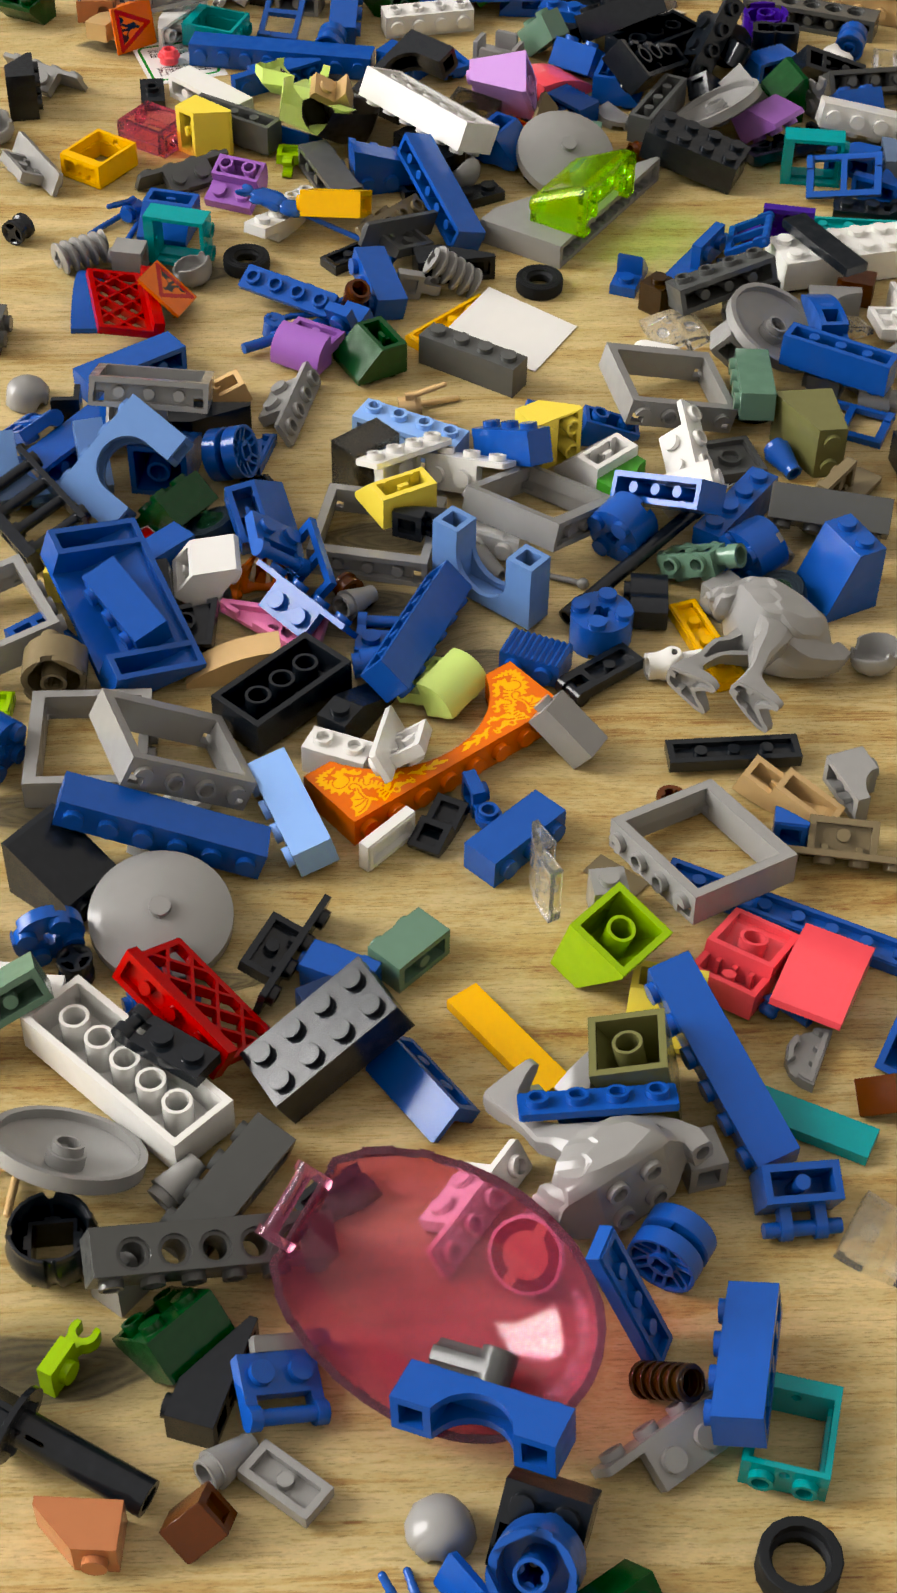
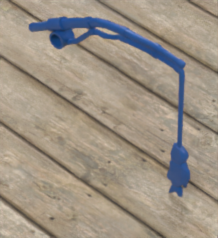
[235,184,397,354]

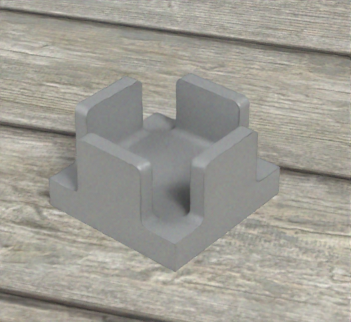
[472,29,528,59]

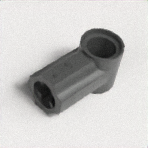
[429,1337,520,1388]

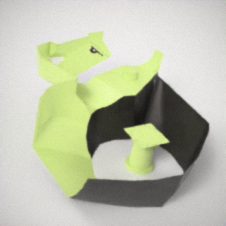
[255,57,380,144]

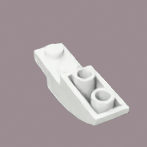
[158,1,208,50]
[244,185,314,242]

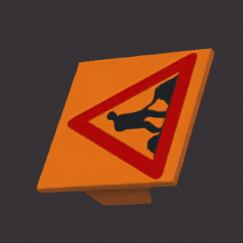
[109,0,157,56]
[137,260,197,318]

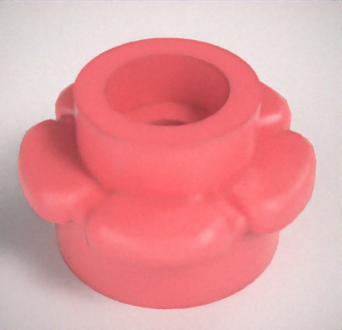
[158,46,180,66]

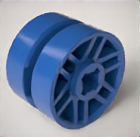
[201,424,260,482]
[627,1202,717,1293]

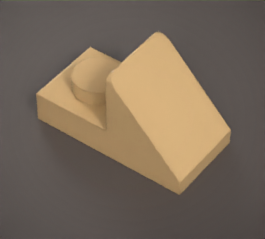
[310,72,354,114]

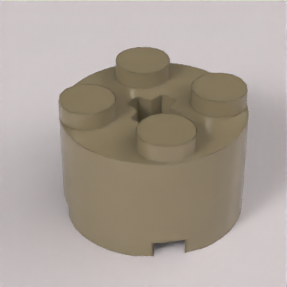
[20,629,89,701]

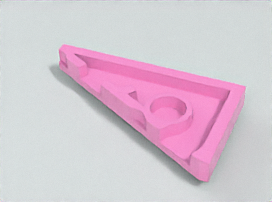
[220,598,329,647]

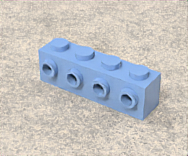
[352,398,470,463]
[247,747,340,877]

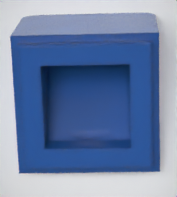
[772,806,810,847]

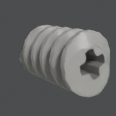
[50,229,109,275]
[422,246,483,299]

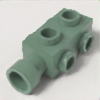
[656,541,747,582]

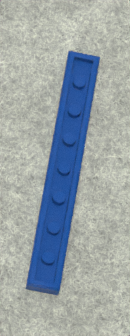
[670,857,897,976]

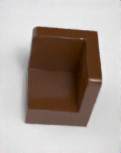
[854,1073,897,1117]
[159,1480,238,1564]

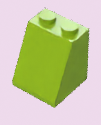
[550,881,673,988]

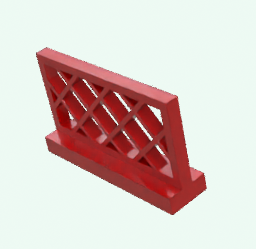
[86,265,166,338]
[112,937,270,1080]

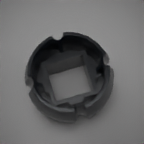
[5,1192,98,1289]

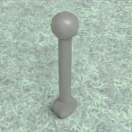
[550,573,589,590]

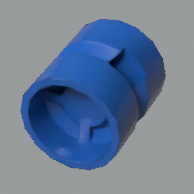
[315,21,348,44]
[835,21,868,61]

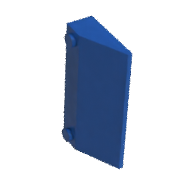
[40,517,207,692]

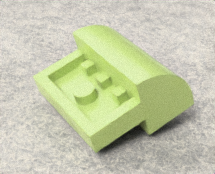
[397,648,486,719]

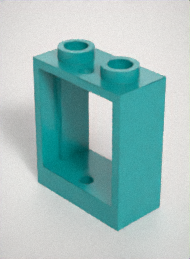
[181,4,252,46]
[780,127,850,188]
[142,203,216,266]
[737,1372,844,1502]

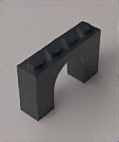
[352,29,458,125]

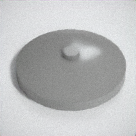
[676,78,762,129]
[516,110,614,192]
[726,282,809,373]
[88,850,234,980]
[0,1105,148,1196]

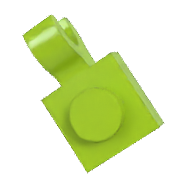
[276,144,299,178]
[36,1318,102,1398]

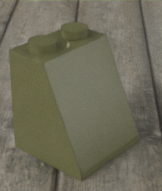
[769,388,849,478]
[588,1008,682,1120]

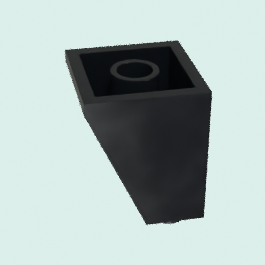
[1,803,116,922]

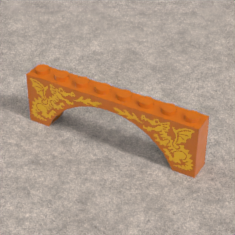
[304,661,554,846]

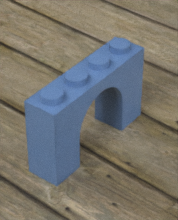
[58,393,194,522]
[0,417,115,511]
[432,505,551,630]

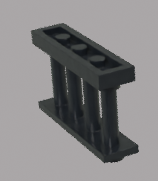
[0,444,92,575]

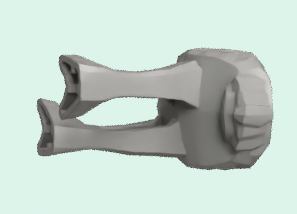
[666,576,851,733]
[483,1052,713,1240]

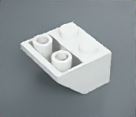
[554,433,638,489]
[172,534,242,607]

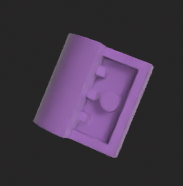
[204,153,268,215]
[270,316,346,375]

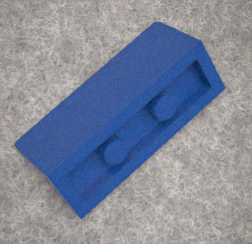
[366,1036,481,1143]

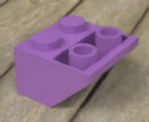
[731,94,805,144]

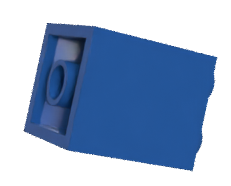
[127,431,202,495]
[797,513,887,622]

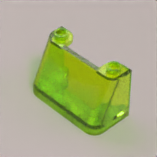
[529,149,636,238]

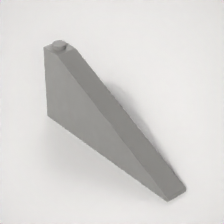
[480,157,660,269]

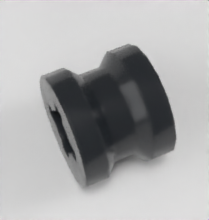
[2,213,35,246]
[56,943,95,984]

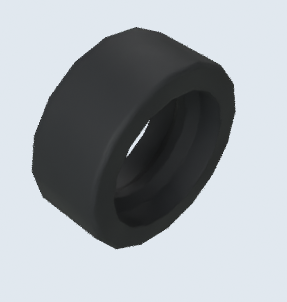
[754,1516,845,1593]

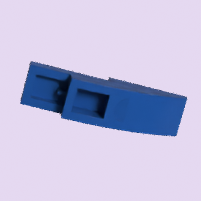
[231,58,322,97]
[800,294,850,339]
[525,399,640,447]

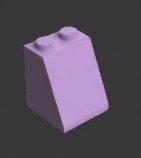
[466,50,537,120]

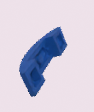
[71,270,105,334]

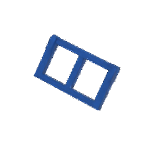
[257,0,307,40]
[806,151,884,200]
[724,211,775,257]
[837,399,896,449]
[284,517,337,599]

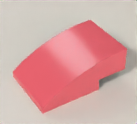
[531,63,592,101]
[694,907,799,1021]
[768,923,875,1031]

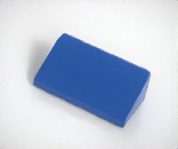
[281,125,323,145]

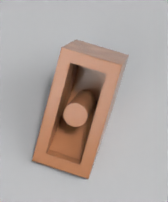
[32,1496,128,1576]

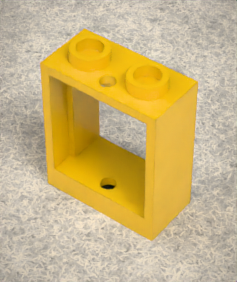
[60,129,138,190]
[296,188,372,218]

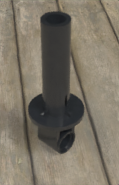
[697,11,754,68]
[0,1385,160,1518]

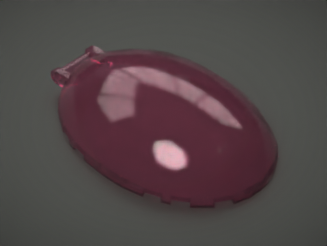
[255,1145,607,1444]

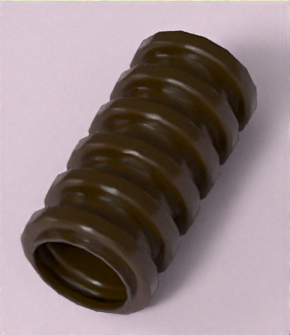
[629,1360,706,1403]

